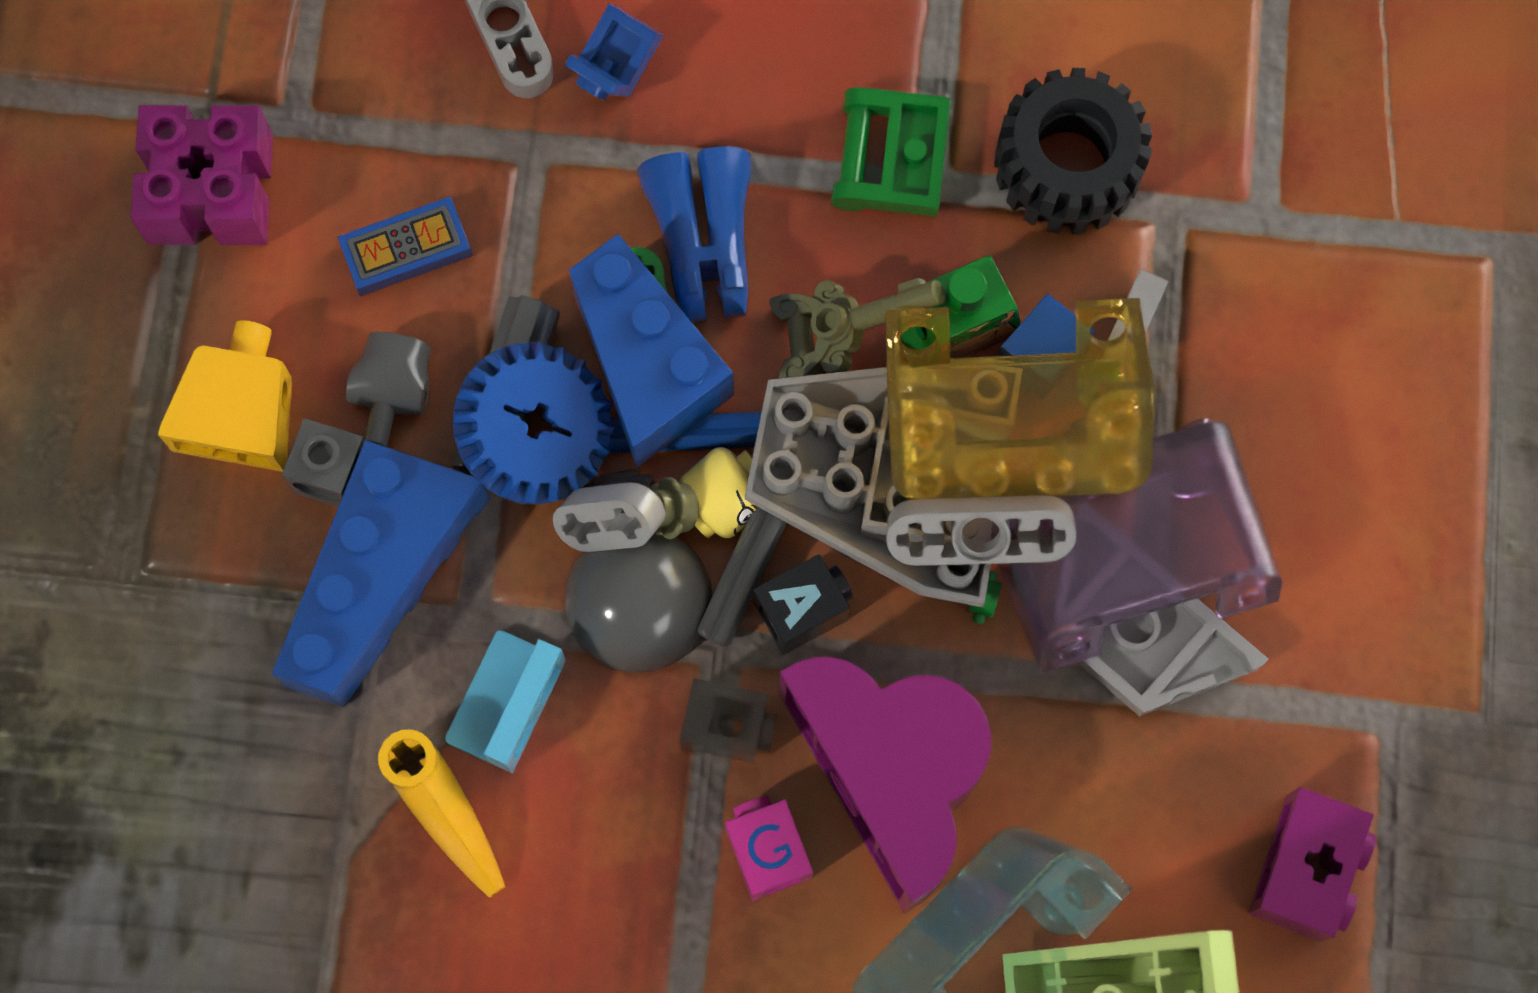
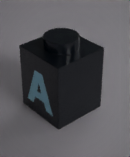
[753,554,854,655]

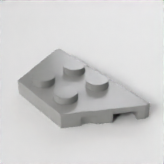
[1044,502,1268,717]

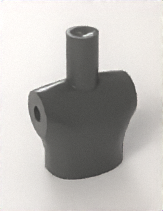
[346,332,432,447]

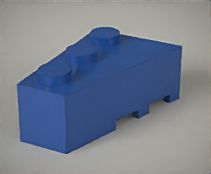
[569,234,734,468]

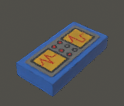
[338,196,473,296]

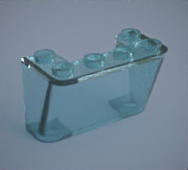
[853,827,1133,993]

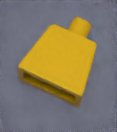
[158,320,292,472]

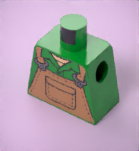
[892,256,1021,364]

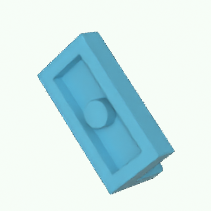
[445,630,566,774]

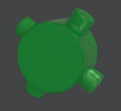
[968,570,1002,624]

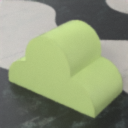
[1002,931,1239,993]

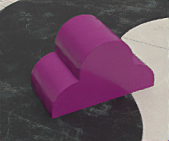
[778,657,991,913]

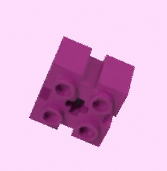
[130,105,273,245]

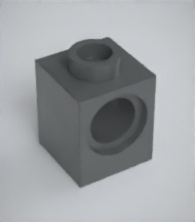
[282,418,365,508]

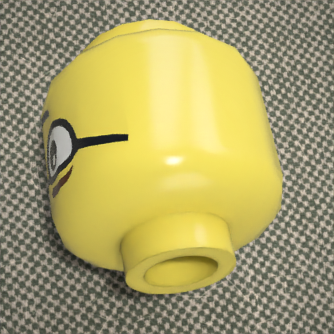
[679,447,758,538]

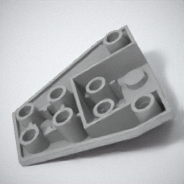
[744,359,1023,607]

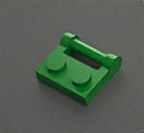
[831,87,951,217]

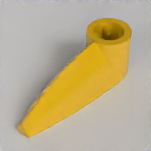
[378,730,505,898]

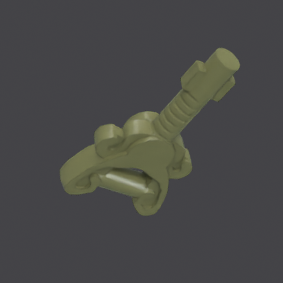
[769,277,945,379]

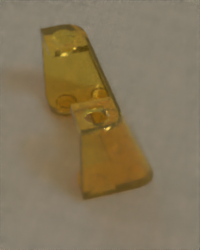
[885,298,1155,500]

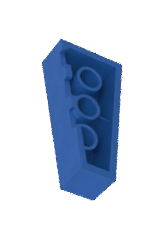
[272,440,490,707]

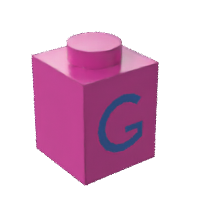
[725,796,813,901]

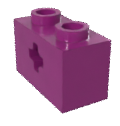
[1248,787,1376,942]

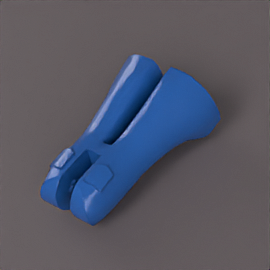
[637,146,751,323]

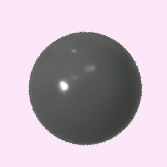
[565,534,713,673]

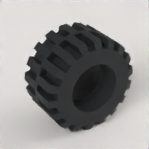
[994,68,1152,235]

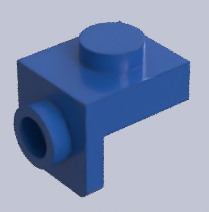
[564,4,664,100]

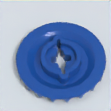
[453,341,615,504]

